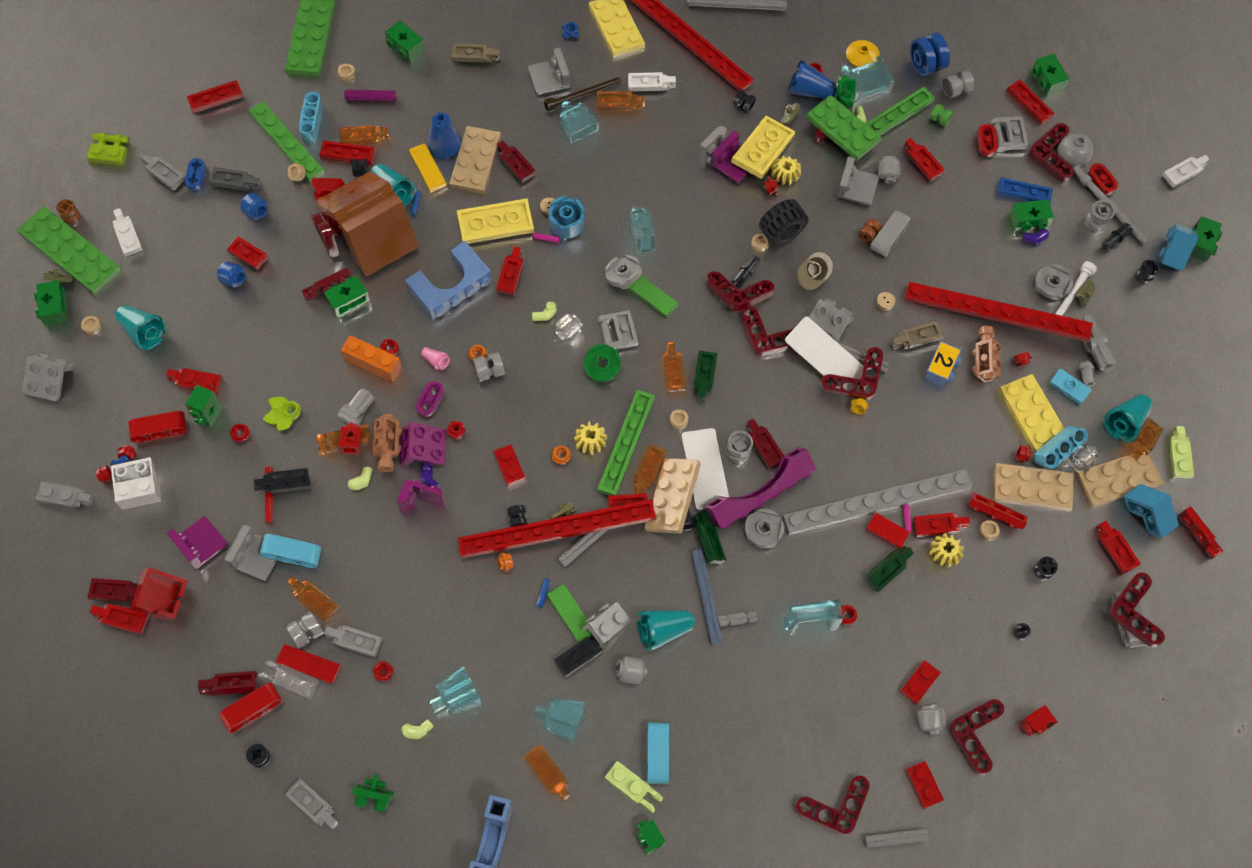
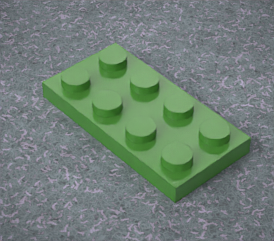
[806,95,882,161]

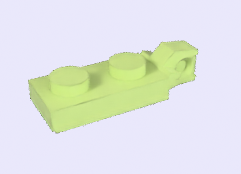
[1169,426,1194,479]

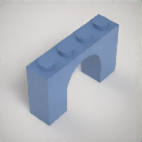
[405,241,492,320]
[469,795,513,868]

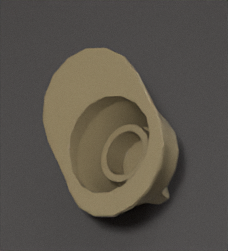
[797,252,833,290]

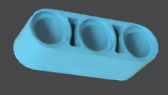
[299,91,323,144]
[1034,426,1088,468]
[260,534,322,568]
[647,722,669,784]

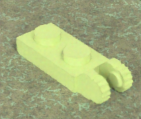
[604,761,663,813]

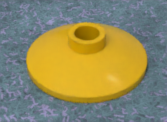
[846,40,880,69]

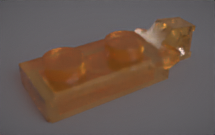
[597,91,645,110]
[340,125,389,145]
[663,342,686,393]
[1131,417,1163,460]
[633,444,667,494]
[288,576,339,623]
[524,744,570,802]

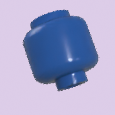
[240,193,268,220]
[217,262,246,287]

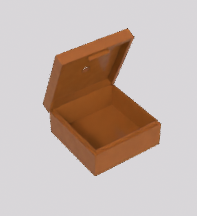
[315,171,419,277]

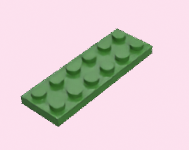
[285,0,336,77]
[17,206,121,294]

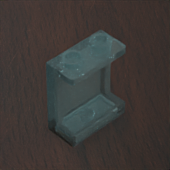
[840,56,894,103]
[784,599,843,635]

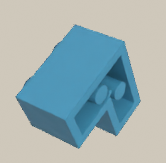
[1159,223,1199,271]
[1124,484,1179,538]

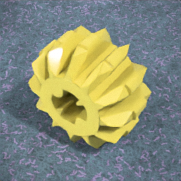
[771,155,801,186]
[574,421,607,455]
[930,533,964,568]

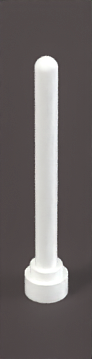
[1055,261,1097,316]

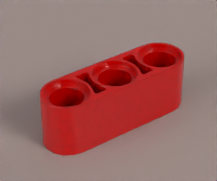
[128,411,187,443]
[219,682,283,733]

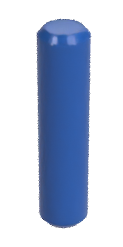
[410,191,421,216]
[536,578,551,608]

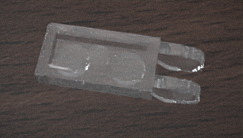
[259,660,319,700]

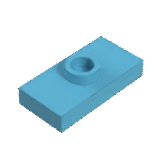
[1049,368,1092,405]

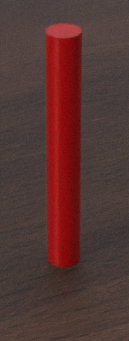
[265,467,273,524]

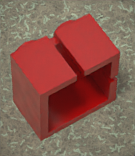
[130,567,188,622]

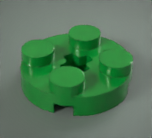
[583,344,622,382]

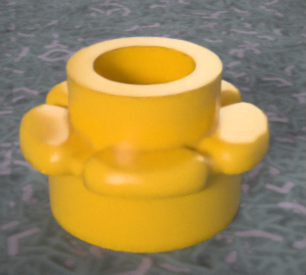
[850,398,869,415]

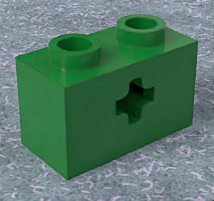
[385,20,425,62]
[1031,54,1070,96]
[1010,199,1054,231]
[1191,216,1222,261]
[324,276,370,318]
[34,280,67,325]
[185,385,223,427]

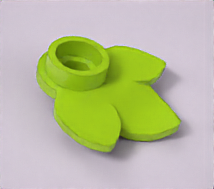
[263,397,301,431]

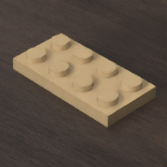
[449,126,501,194]
[1076,449,1164,508]
[644,459,701,534]
[993,463,1073,511]

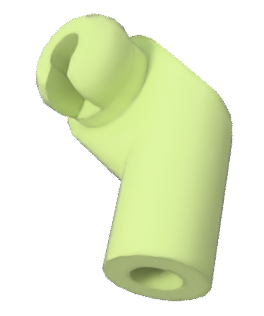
[855,106,866,123]
[532,302,557,321]
[348,467,373,491]
[401,719,434,740]

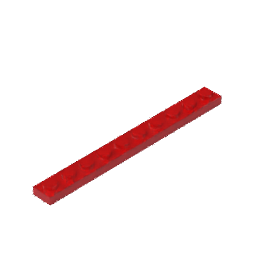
[630,0,754,91]
[905,281,1093,342]
[458,499,656,558]

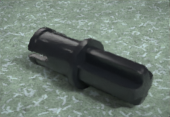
[1102,223,1133,250]
[731,255,760,288]

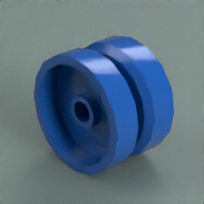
[910,32,950,76]

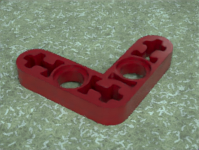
[1029,123,1074,182]
[311,212,339,259]
[706,271,774,311]
[741,306,793,356]
[821,347,883,400]
[1109,572,1165,648]
[949,699,1004,775]
[795,775,870,836]

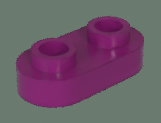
[416,381,444,417]

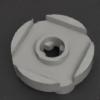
[605,255,642,289]
[1035,264,1073,301]
[744,509,784,548]

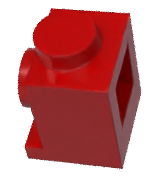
[338,423,363,455]
[1020,705,1058,736]

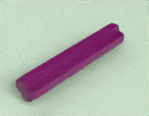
[344,90,396,101]

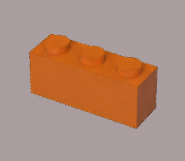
[341,335,402,383]

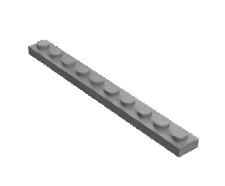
[782,469,973,535]

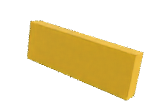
[409,143,447,193]

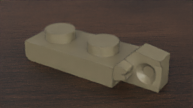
[452,43,500,63]
[890,321,944,349]

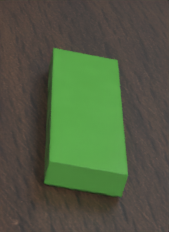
[628,275,678,318]
[547,584,593,643]

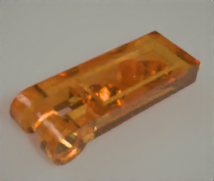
[316,424,373,456]

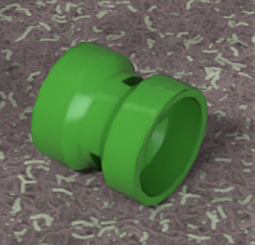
[929,104,954,127]

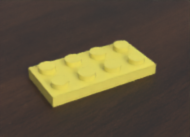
[589,0,645,58]
[731,116,796,179]
[457,199,534,244]
[998,374,1064,454]

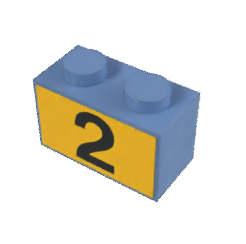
[923,341,962,388]

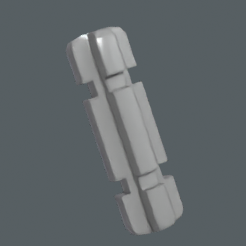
[718,610,757,627]

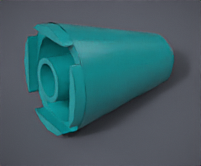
[371,164,416,207]
[115,305,167,350]
[1104,394,1153,442]
[637,610,695,652]

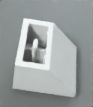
[111,457,162,510]

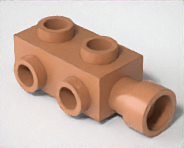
[972,326,1002,382]
[372,414,402,472]

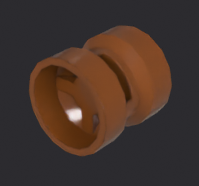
[56,199,80,224]
[858,219,882,244]

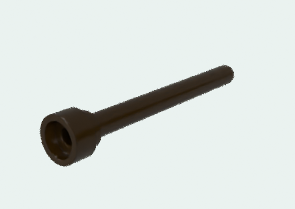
[544,77,621,113]

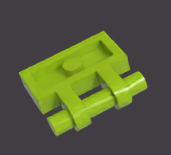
[86,132,130,165]

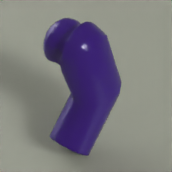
[1022,228,1049,245]
[420,463,440,488]

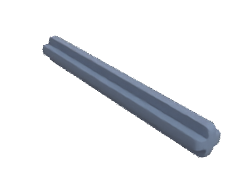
[692,549,722,645]

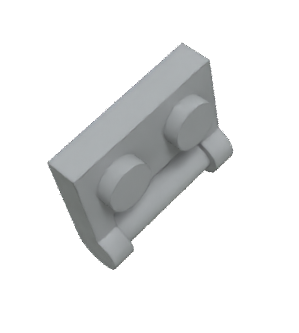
[991,116,1029,153]
[698,126,727,168]
[597,310,638,350]

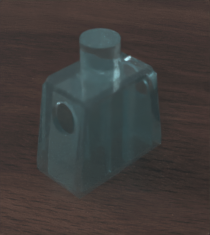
[560,101,599,144]
[630,207,655,253]
[429,666,482,716]
[534,698,586,745]

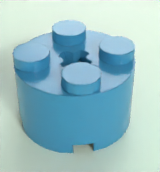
[548,196,585,240]

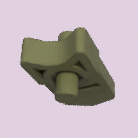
[780,102,801,126]
[43,268,73,283]
[1075,280,1095,306]
[549,502,575,519]

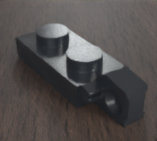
[253,468,311,493]
[554,636,609,677]

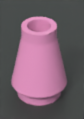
[421,347,450,370]

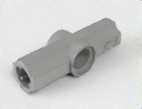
[1080,315,1116,371]

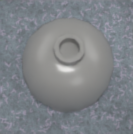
[1056,133,1094,169]

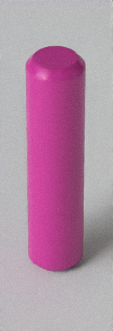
[533,232,560,243]
[903,504,912,533]

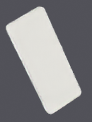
[785,317,864,391]
[682,428,729,511]

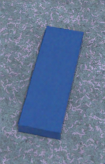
[997,177,1053,204]

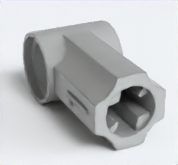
[338,389,374,425]

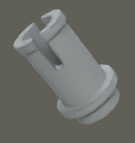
[1079,361,1096,386]

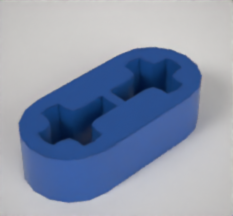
[185,158,206,192]

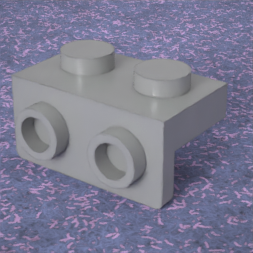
[582,602,631,645]

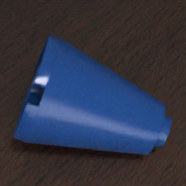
[788,60,837,99]
[427,113,462,160]

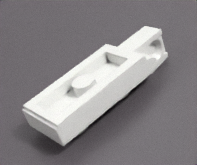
[628,72,676,91]
[1162,155,1210,188]
[113,208,143,257]

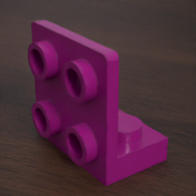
[710,130,749,183]
[399,422,446,466]
[397,479,446,516]
[167,516,228,569]

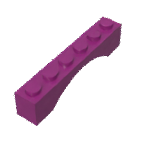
[704,447,816,529]

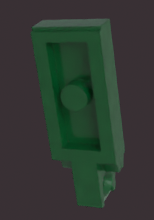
[694,350,717,402]
[694,511,726,564]
[865,546,914,592]

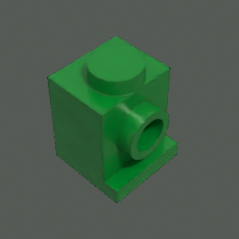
[636,819,666,856]

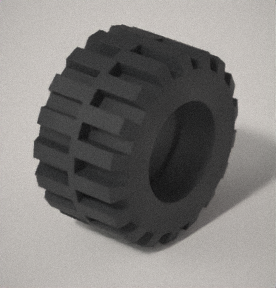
[759,199,809,246]

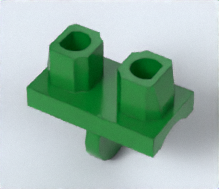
[836,76,856,107]
[352,774,395,812]

